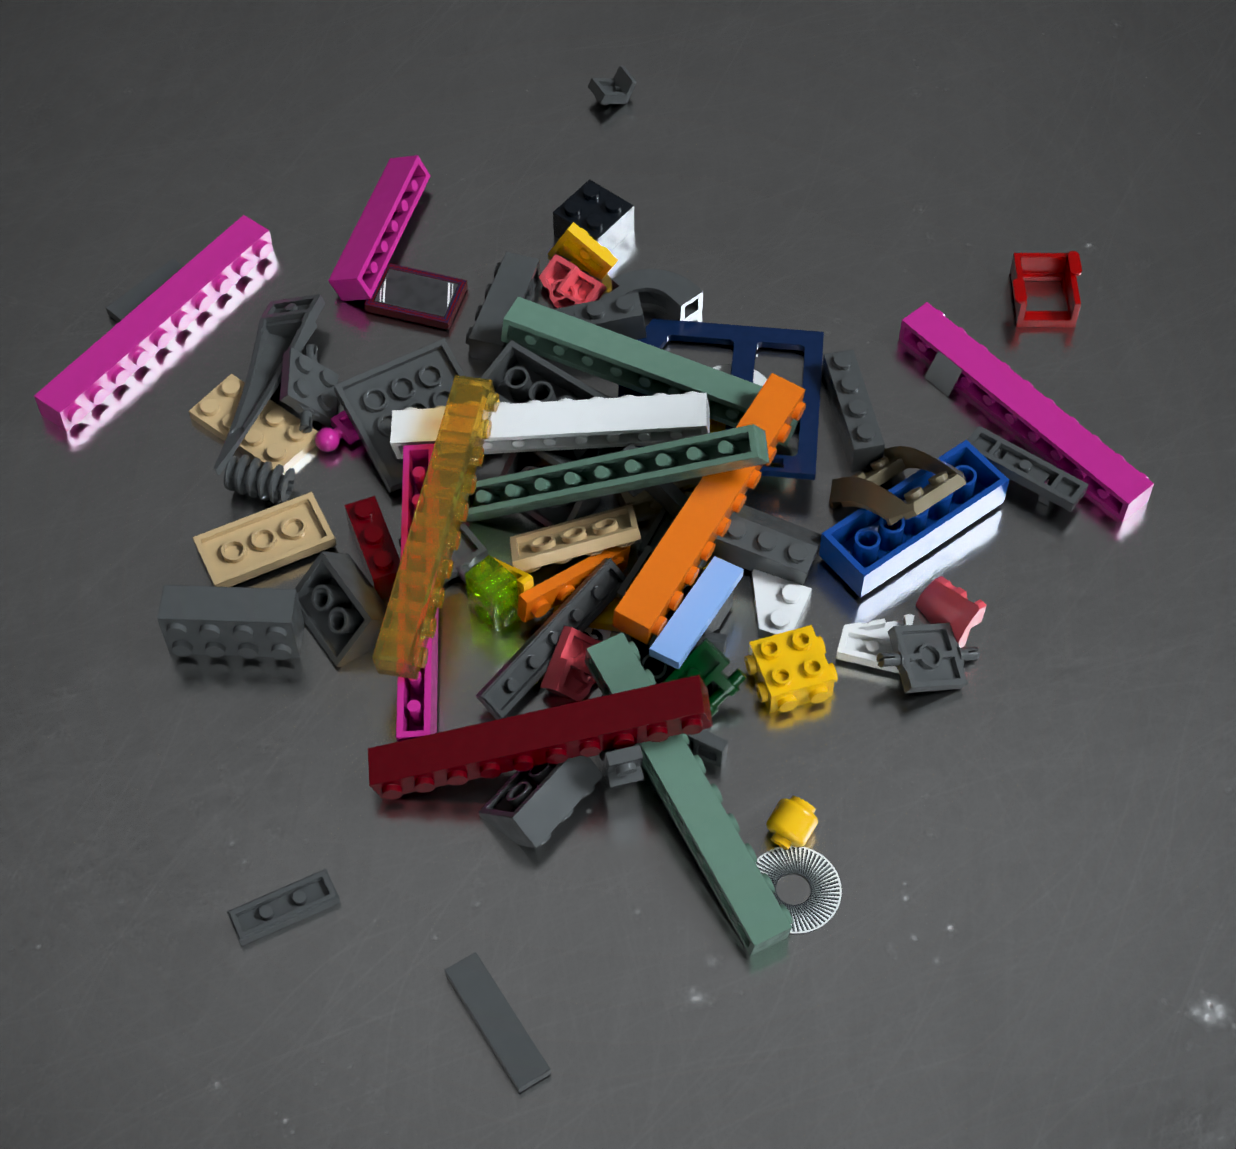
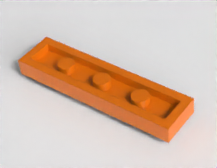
[517,546,630,623]

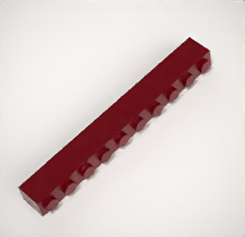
[368,675,713,800]

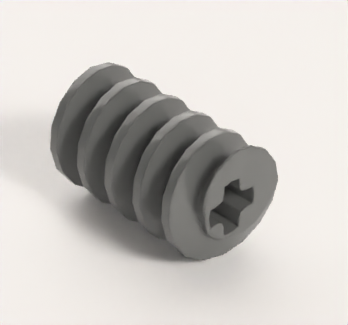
[224,454,295,505]

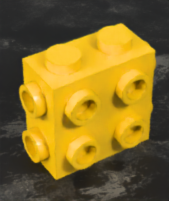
[744,625,838,713]

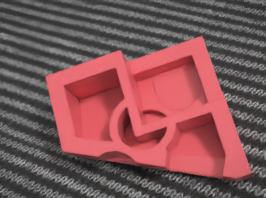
[539,253,607,308]
[915,576,987,648]
[540,626,602,702]

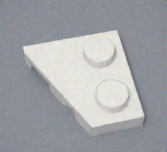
[751,569,812,638]

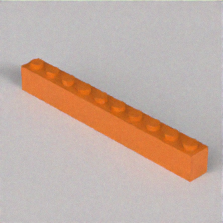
[612,373,806,645]

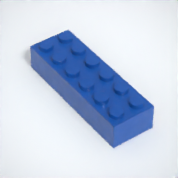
[819,440,1009,598]

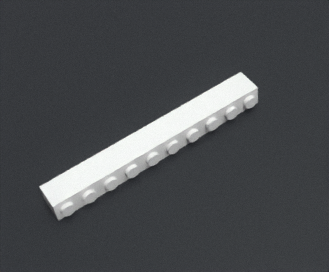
[390,391,710,459]

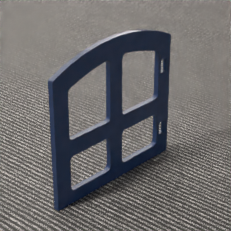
[618,319,824,480]

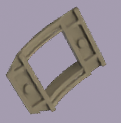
[829,446,966,525]

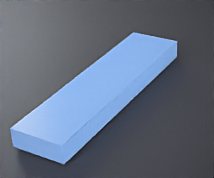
[649,556,744,670]

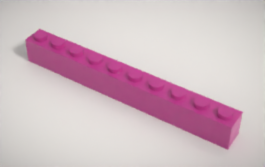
[34,215,273,432]
[899,302,1154,522]
[396,443,441,742]

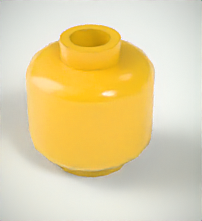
[766,795,818,850]

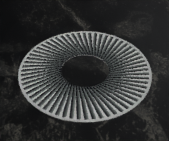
[756,845,842,934]

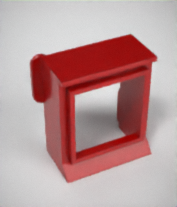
[1009,251,1082,327]

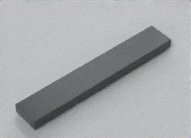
[476,558,626,720]

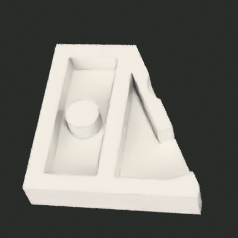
[836,614,915,674]

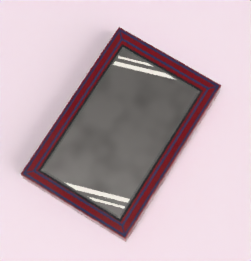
[364,263,468,330]

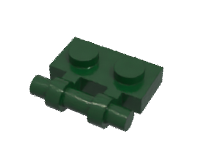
[661,638,747,717]

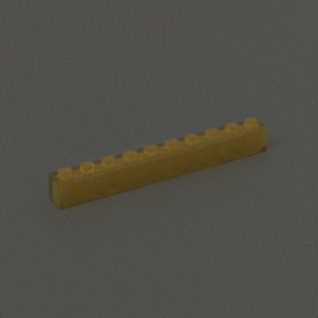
[372,375,499,680]

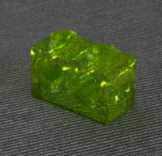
[465,555,518,633]

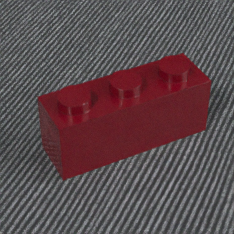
[344,496,400,599]

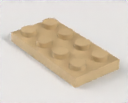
[189,374,318,475]
[193,492,337,587]
[510,504,641,573]

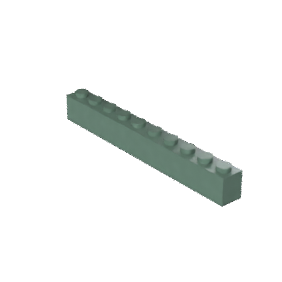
[501,297,804,447]
[451,424,770,522]
[585,632,793,956]

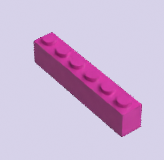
[328,155,430,301]

